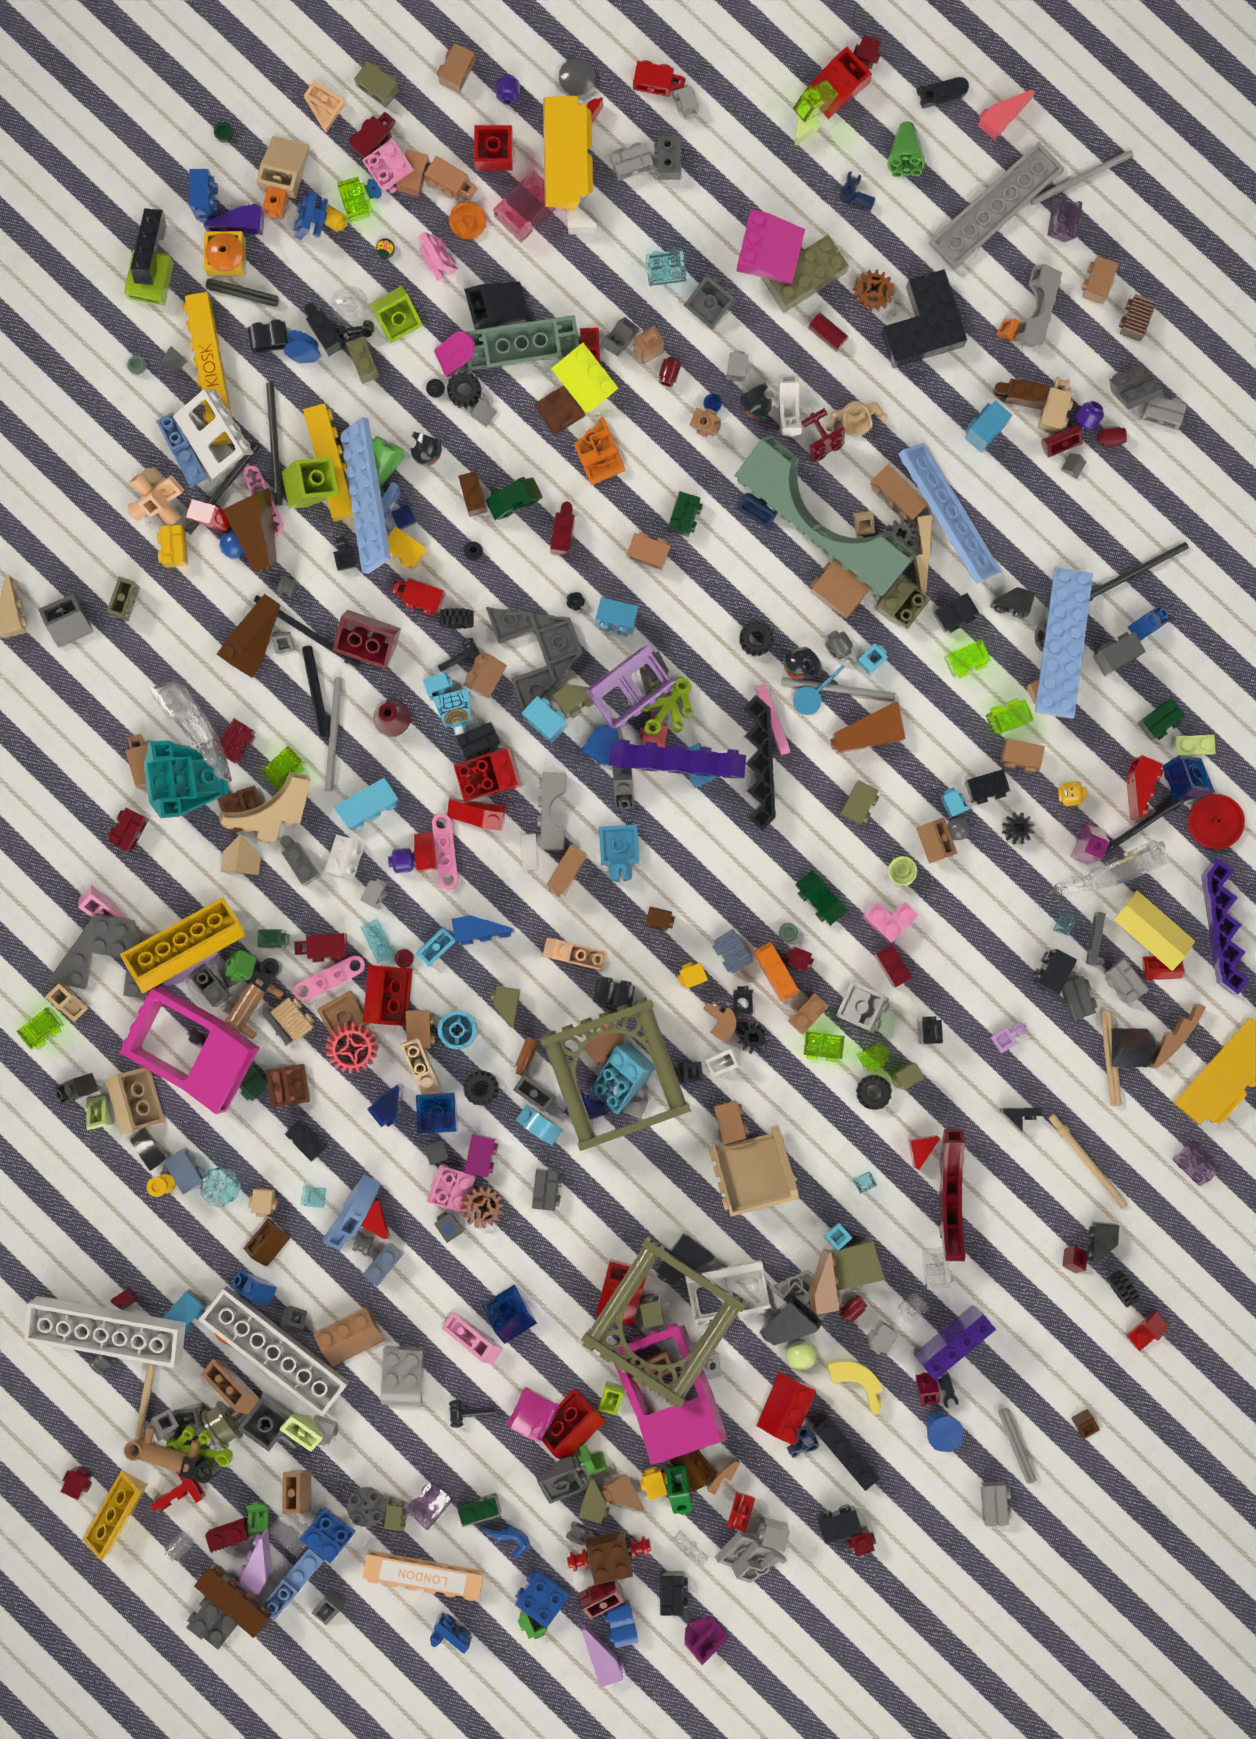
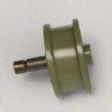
[201,1401,244,1448]

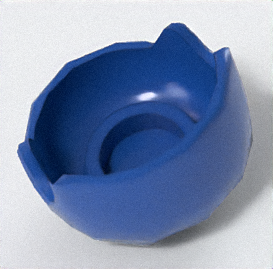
[219,530,245,559]

